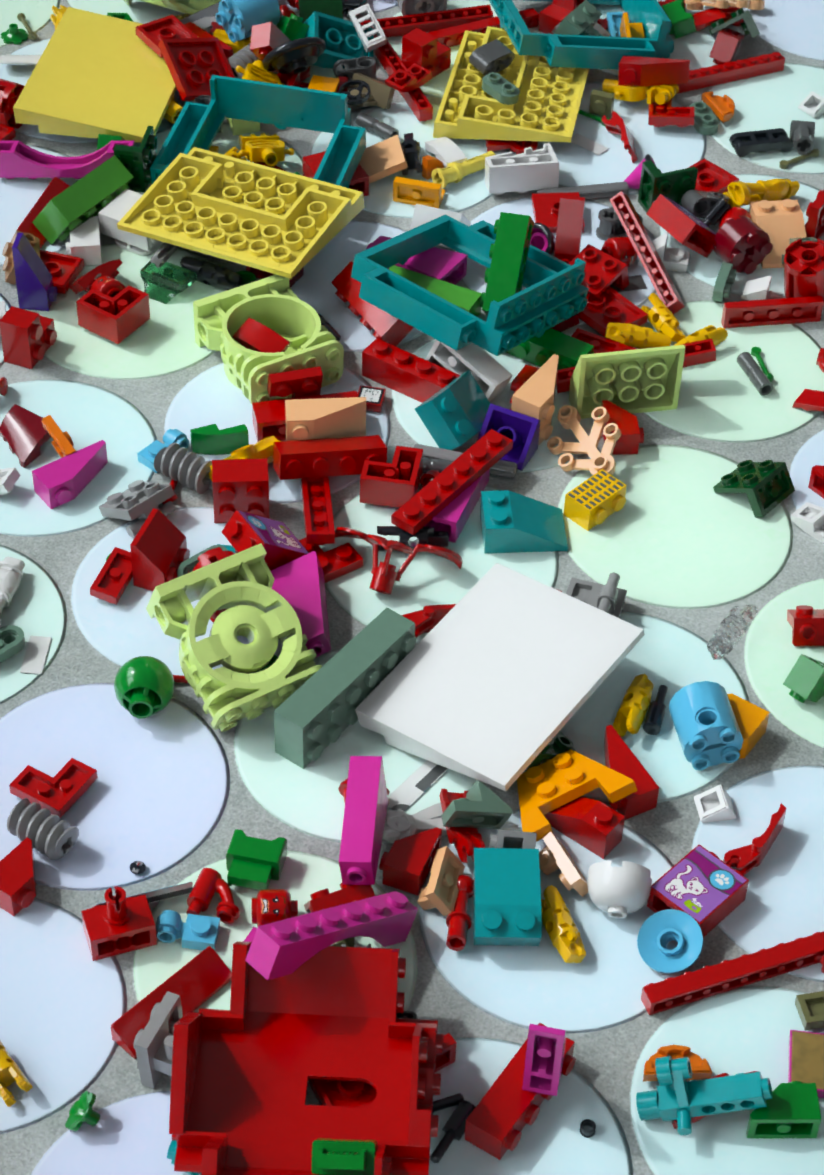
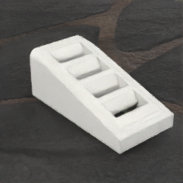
[348,3,387,53]

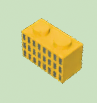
[563,469,627,531]

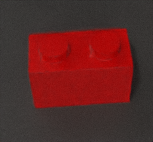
[130,508,190,591]

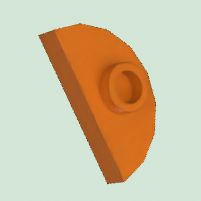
[701,91,735,123]
[42,415,76,458]
[643,1044,712,1081]

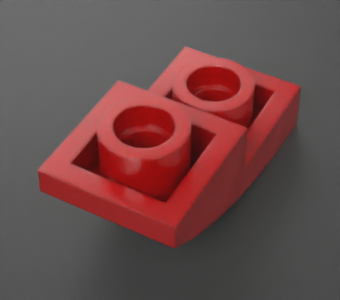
[385,63,432,93]
[69,259,123,294]
[232,318,290,353]

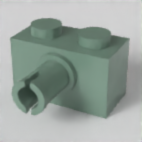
[554,0,602,36]

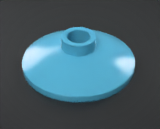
[637,909,703,974]

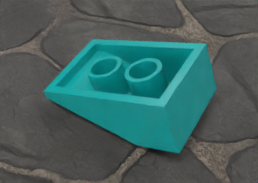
[304,11,374,68]
[415,370,490,450]
[480,490,568,553]
[473,848,542,946]

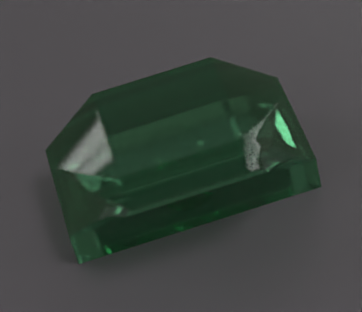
[140,261,196,304]

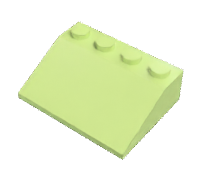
[569,345,685,419]

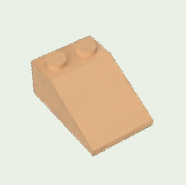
[749,199,806,269]
[511,354,559,446]
[285,397,366,441]

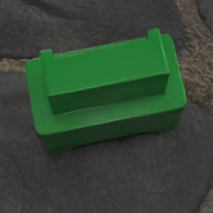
[662,0,696,39]
[226,829,287,890]
[311,1138,378,1175]

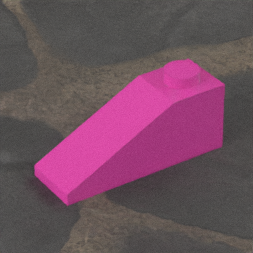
[32,440,108,509]
[522,1024,566,1096]

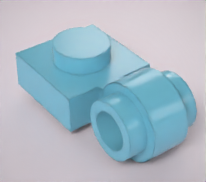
[137,429,189,473]
[155,910,220,950]

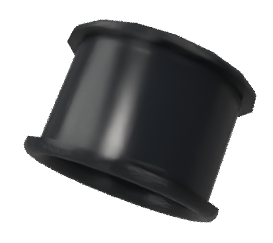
[580,1119,596,1138]

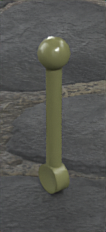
[17,13,38,40]
[779,148,820,169]

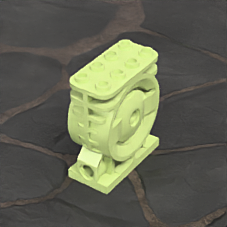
[193,275,344,405]
[146,543,322,732]

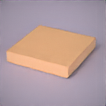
[359,135,408,184]

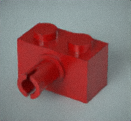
[81,886,157,961]

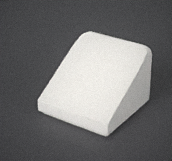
[797,91,824,119]
[741,276,772,301]
[694,784,737,823]

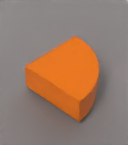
[422,155,444,180]

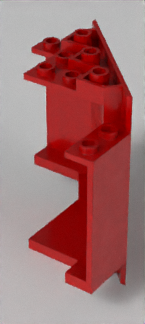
[169,941,444,1175]

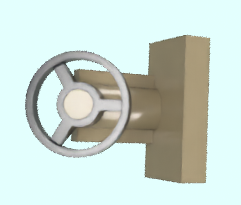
[339,73,395,109]

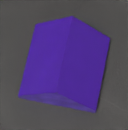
[477,403,540,471]

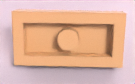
[539,832,588,897]
[417,846,465,916]

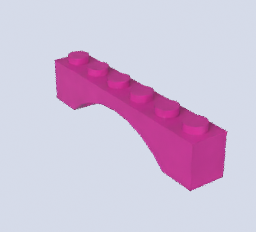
[0,140,135,179]
[245,891,418,980]

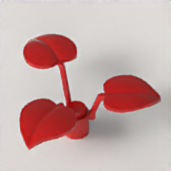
[335,527,463,595]

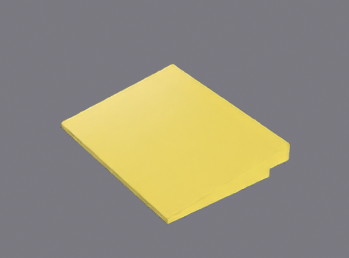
[13,7,198,143]
[433,26,590,143]
[117,147,365,279]

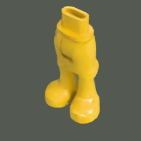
[722,179,800,208]

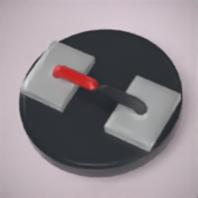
[130,860,146,874]

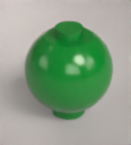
[114,656,175,719]

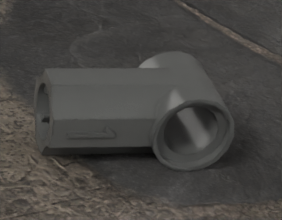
[789,120,815,155]

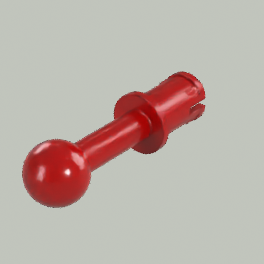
[446,875,474,951]

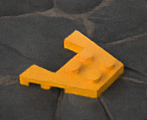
[517,749,637,842]

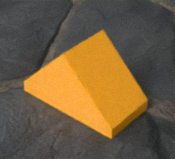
[727,694,770,759]

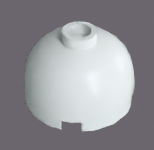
[587,860,652,918]

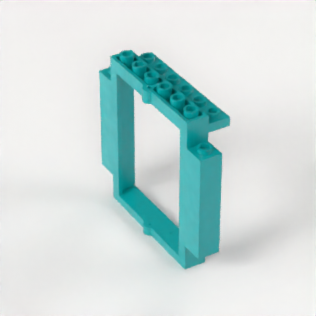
[489,0,674,70]
[150,75,366,188]
[351,215,589,356]

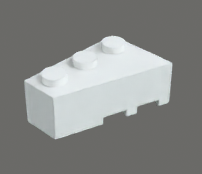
[485,143,559,195]
[425,340,513,401]

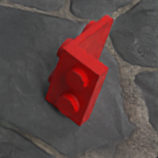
[569,244,629,297]

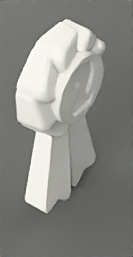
[383,803,447,843]

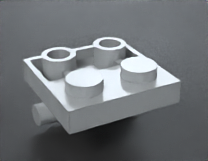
[99,480,176,537]
[566,572,627,618]
[133,991,183,1089]

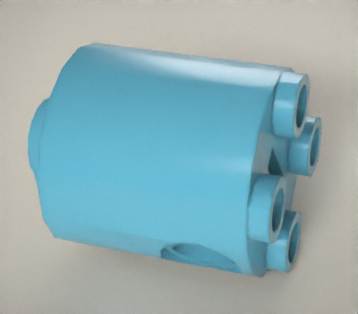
[215,0,280,42]
[669,681,743,770]

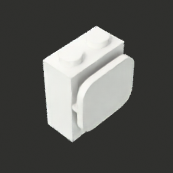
[98,189,164,256]

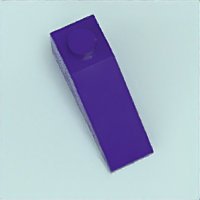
[12,232,57,311]

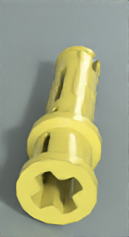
[431,151,495,189]

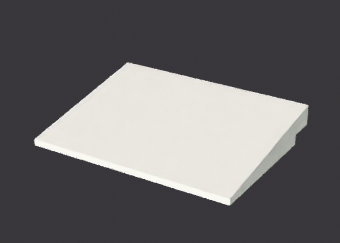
[355,563,645,791]

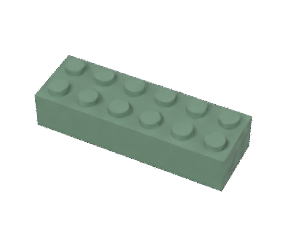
[274,608,416,769]

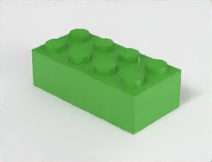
[32,155,134,245]

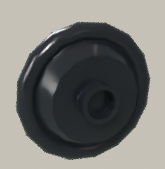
[262,37,326,74]

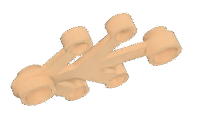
[685,0,765,10]
[547,405,621,475]

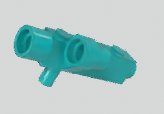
[636,1056,773,1135]

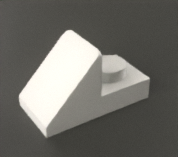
[638,232,691,273]

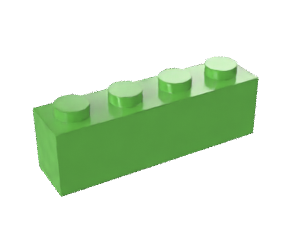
[389,265,482,317]

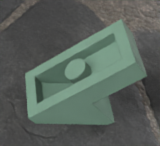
[441,780,513,829]

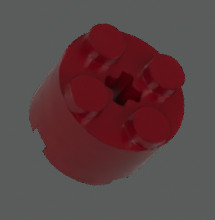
[713,215,773,275]

